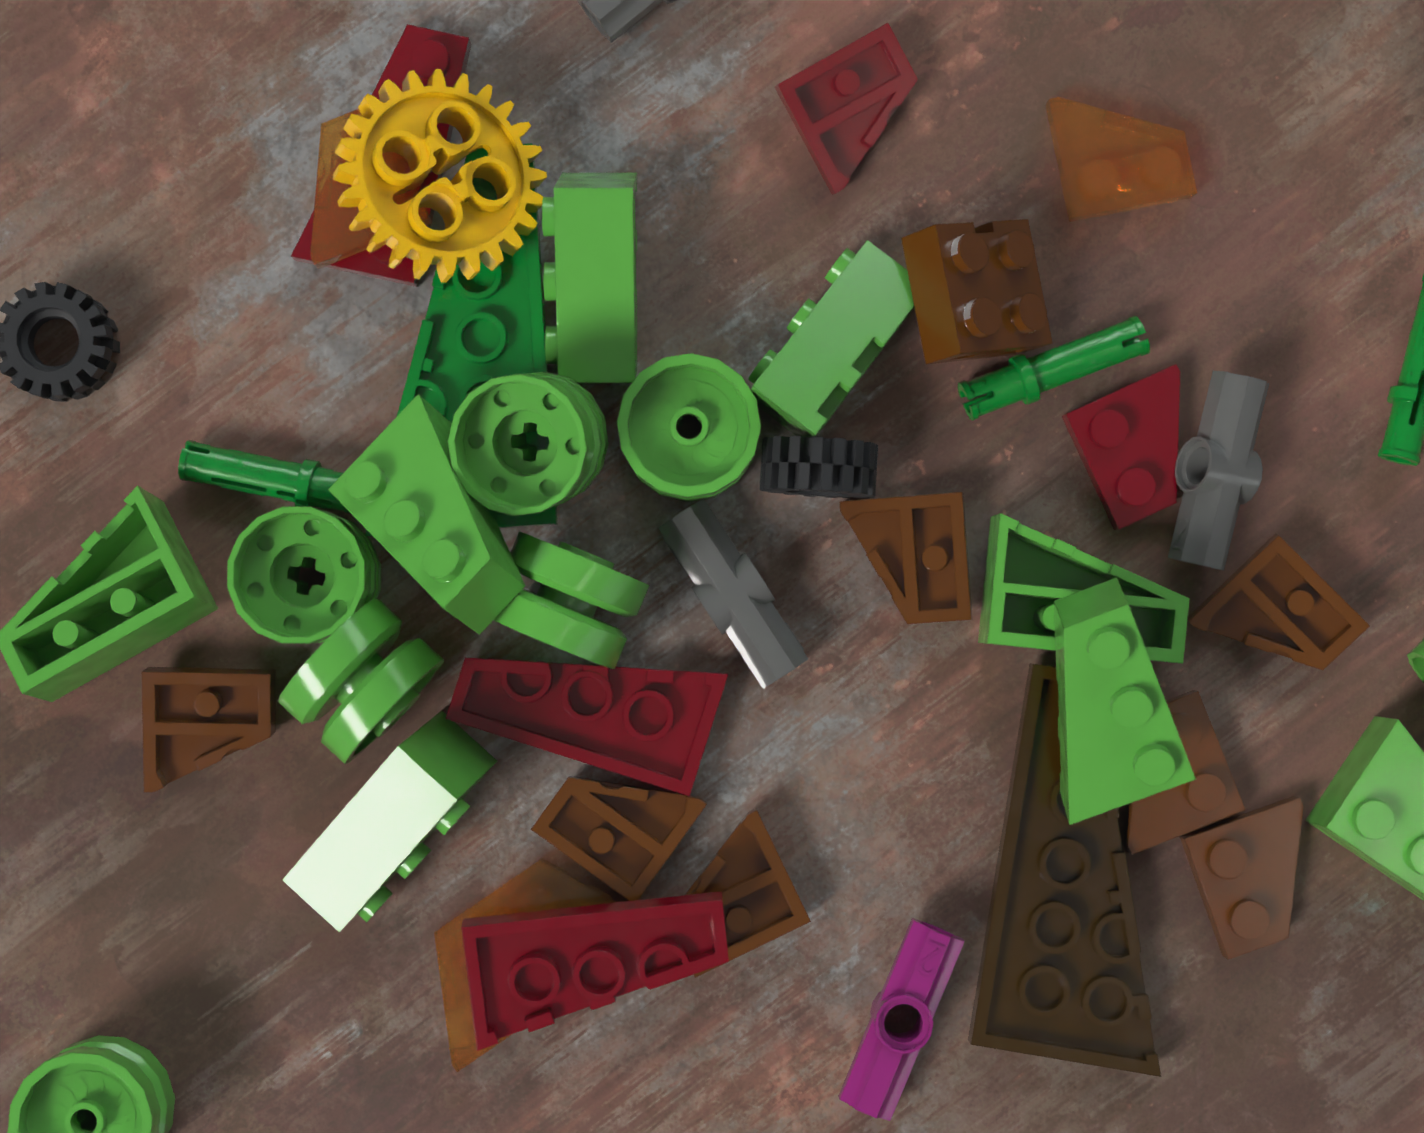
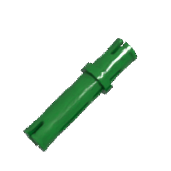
[1378,275,1424,466]
[957,316,1150,421]
[178,440,351,514]

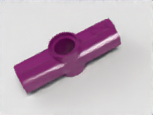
[838,918,965,1121]

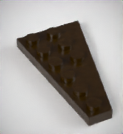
[968,663,1161,1077]

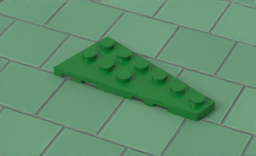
[365,143,558,537]

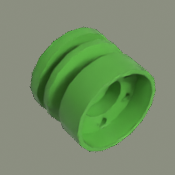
[448,372,609,516]
[227,506,381,643]

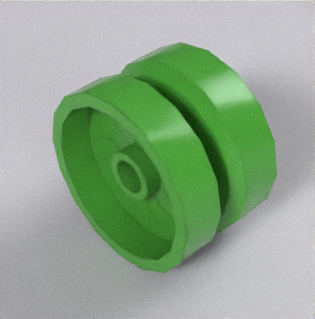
[617,353,761,502]
[494,531,650,669]
[278,598,445,764]
[8,1035,175,1133]

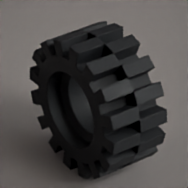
[0,282,120,402]
[759,436,878,498]

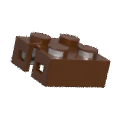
[901,219,1053,365]

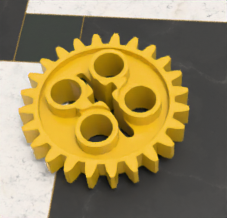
[333,69,547,283]

